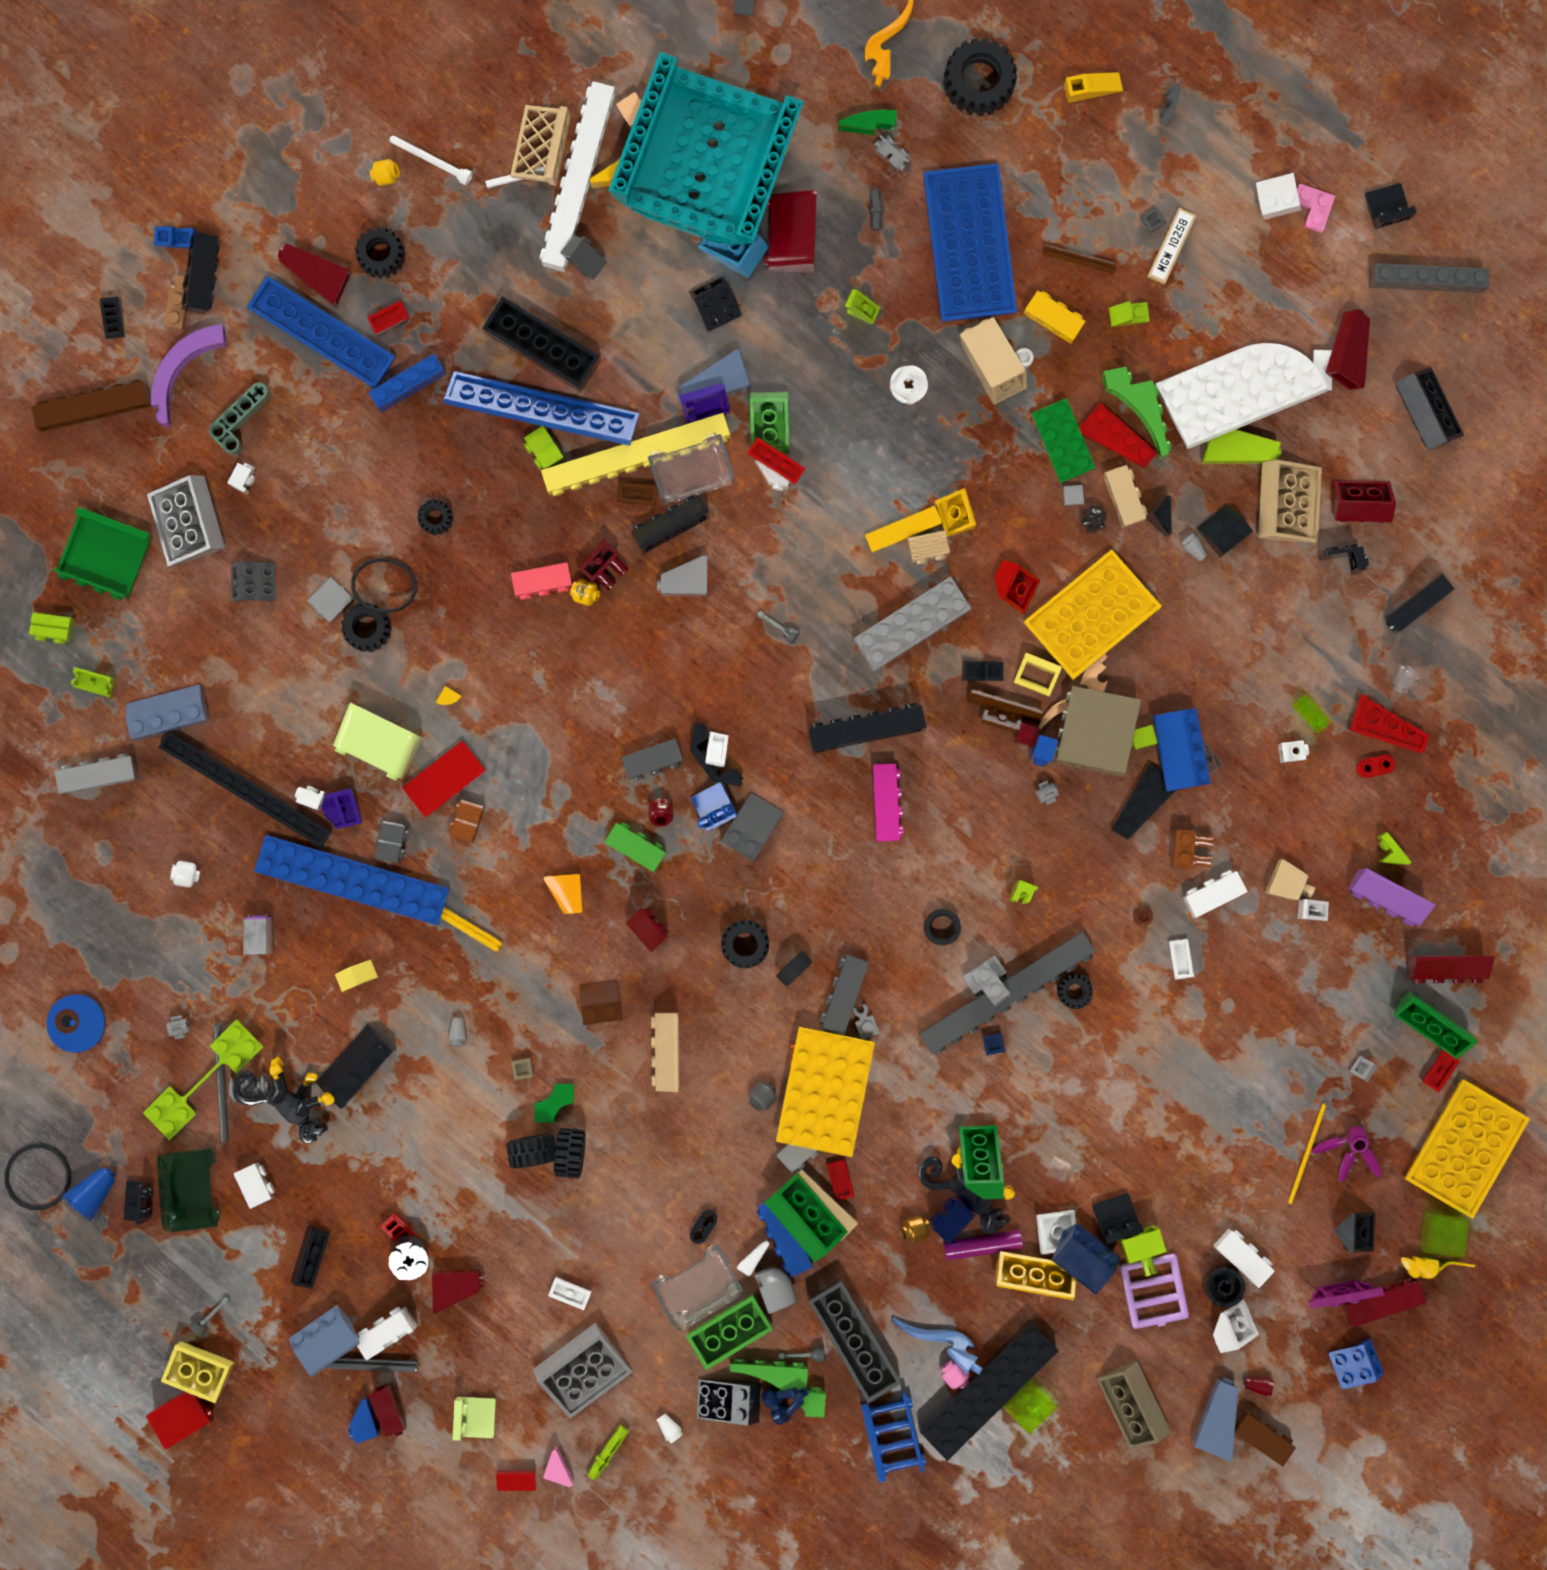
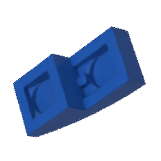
[154,226,196,249]

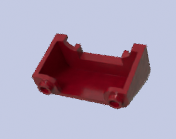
[765,190,817,273]

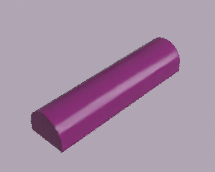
[943,1230,1023,1261]

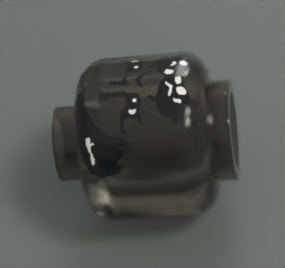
[1080,505,1107,534]

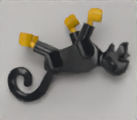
[233,1056,334,1144]
[919,1147,1015,1234]

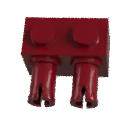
[577,539,629,591]

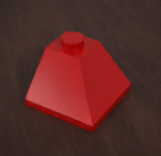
[995,560,1040,614]

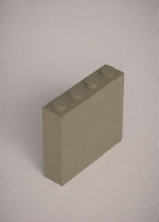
[1054,686,1141,778]

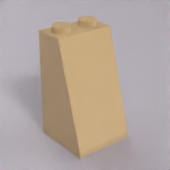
[960,317,1027,405]

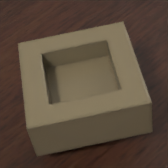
[511,1058,534,1081]

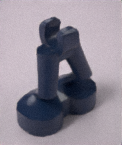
[761,1387,809,1425]

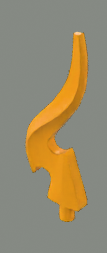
[865,0,914,87]

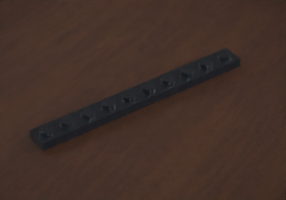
[159,731,332,848]

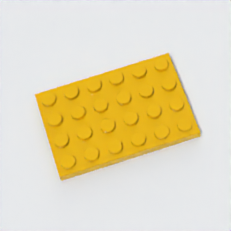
[1024,550,1162,680]
[776,1027,875,1157]
[1404,1079,1530,1219]

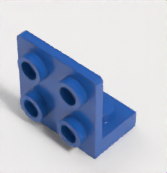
[1329,1337,1384,1389]

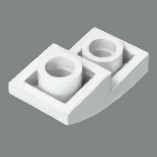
[1313,350,1332,390]

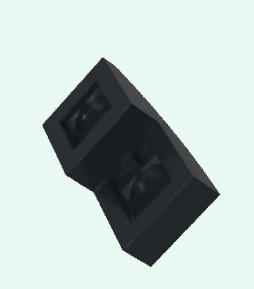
[962,661,1004,681]

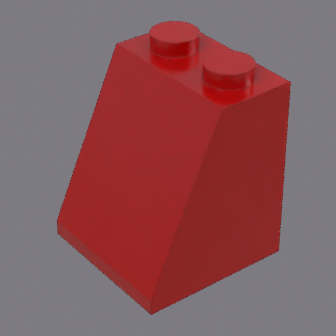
[146,1391,214,1450]

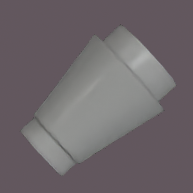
[1181,532,1208,561]
[448,1018,467,1047]

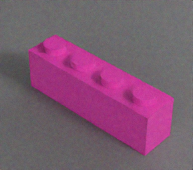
[872,764,903,842]

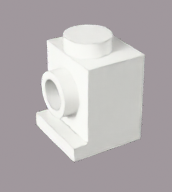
[227,463,255,495]
[1278,740,1309,763]
[295,786,327,811]

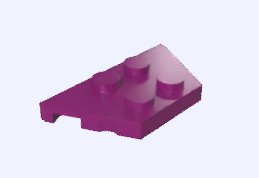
[1308,1280,1384,1309]

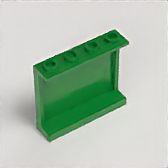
[52,506,153,601]

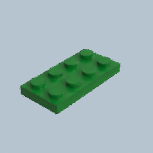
[1031,398,1096,484]

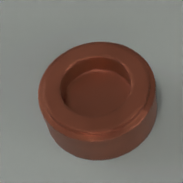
[1133,907,1153,926]

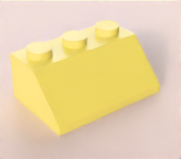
[161,1341,235,1403]

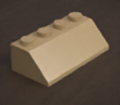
[651,1012,680,1092]

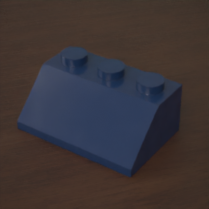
[1052,1223,1121,1295]

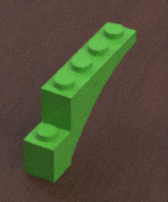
[1102,367,1171,459]
[730,1358,826,1418]

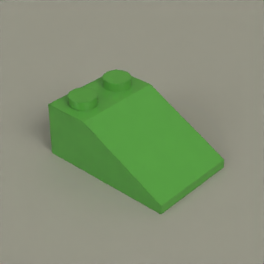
[750,392,790,454]

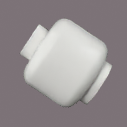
[170,861,200,888]

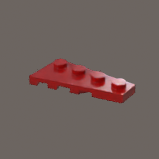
[1079,403,1157,468]
[1349,694,1429,754]

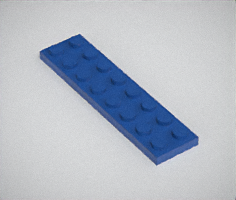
[247,276,396,389]

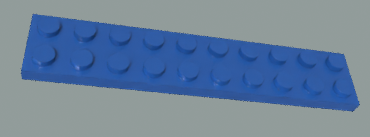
[444,371,639,446]
[254,835,450,926]

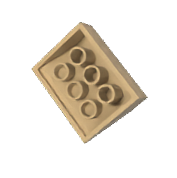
[1258,460,1322,543]

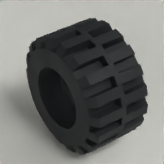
[355,226,405,279]
[341,602,392,652]
[721,920,769,969]
[554,1128,586,1179]
[506,1134,555,1169]

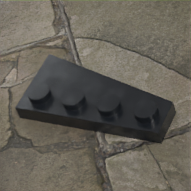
[1111,764,1176,840]

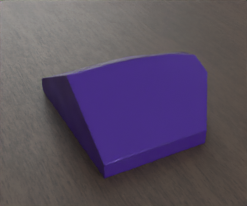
[321,788,362,829]

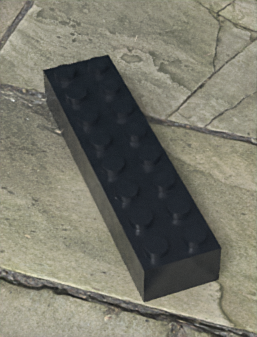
[919,1320,1059,1461]

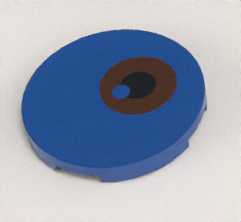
[46,994,106,1053]

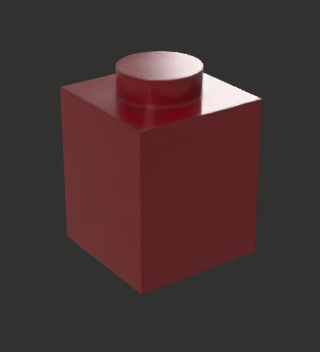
[1014,723,1040,749]

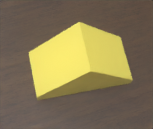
[335,960,378,992]

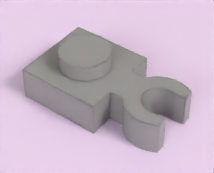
[853,1004,880,1040]

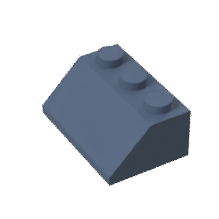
[289,1305,360,1377]

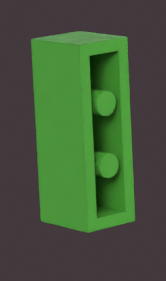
[605,822,666,873]

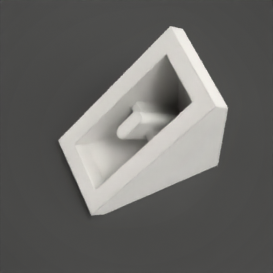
[1297,899,1329,921]

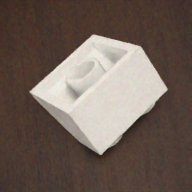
[1256,173,1301,220]

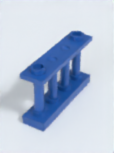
[860,1391,927,1482]

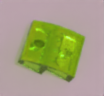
[1003,1379,1058,1435]

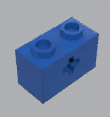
[1029,735,1058,767]

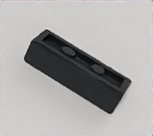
[291,1226,330,1289]

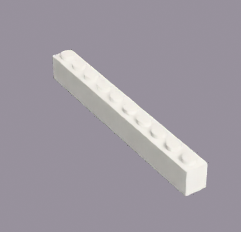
[540,81,616,272]

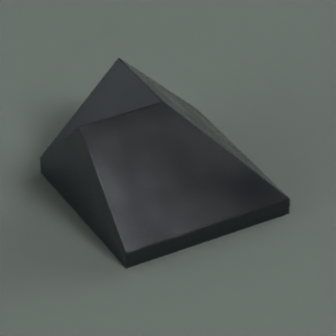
[1334,1212,1375,1253]

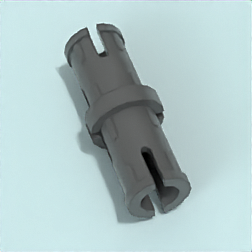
[869,190,884,231]

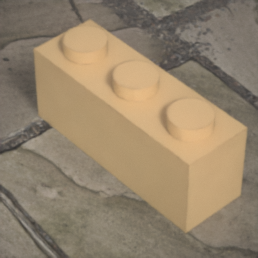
[1103,465,1147,529]

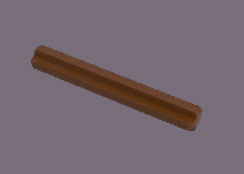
[1043,244,1117,273]

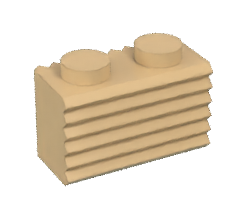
[907,531,950,565]

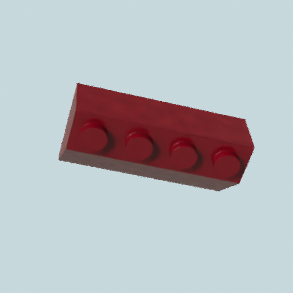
[1407,956,1494,983]

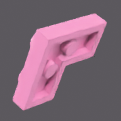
[1297,184,1335,233]

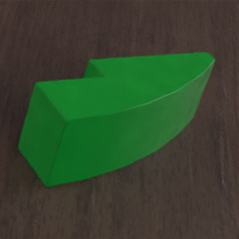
[838,110,898,136]

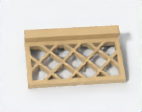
[510,105,571,186]

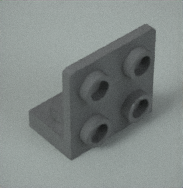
[231,561,276,602]

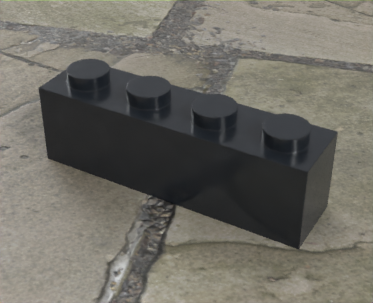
[181,232,220,314]

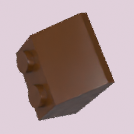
[579,981,623,1025]

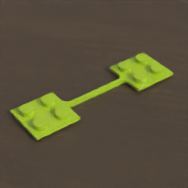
[143,1019,263,1141]

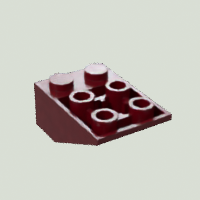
[626,908,669,952]

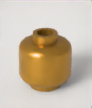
[900,1215,931,1244]

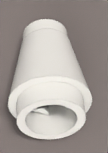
[656,1413,683,1444]

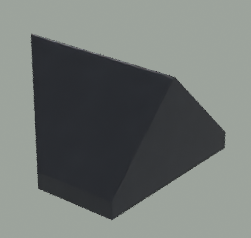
[1146,496,1172,537]

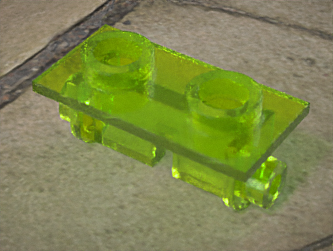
[1291,693,1331,734]

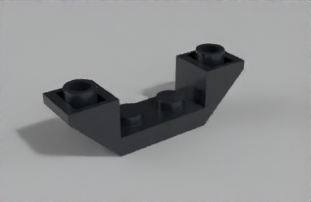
[690,722,744,787]

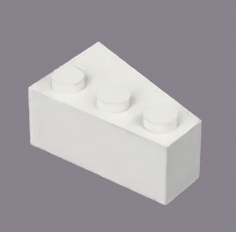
[357,1306,418,1361]

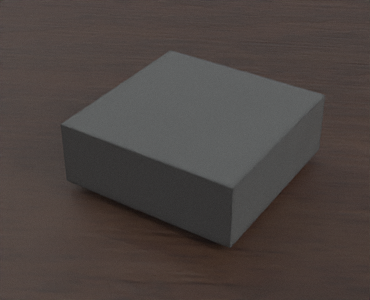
[1140,207,1167,234]

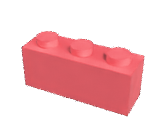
[511,563,572,600]

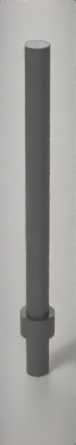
[213,1025,228,1142]

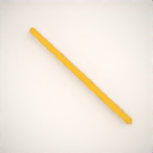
[1288,1103,1326,1205]

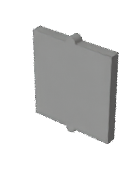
[307,577,353,623]

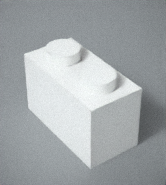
[234,1162,275,1209]

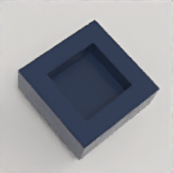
[982,1033,1006,1056]

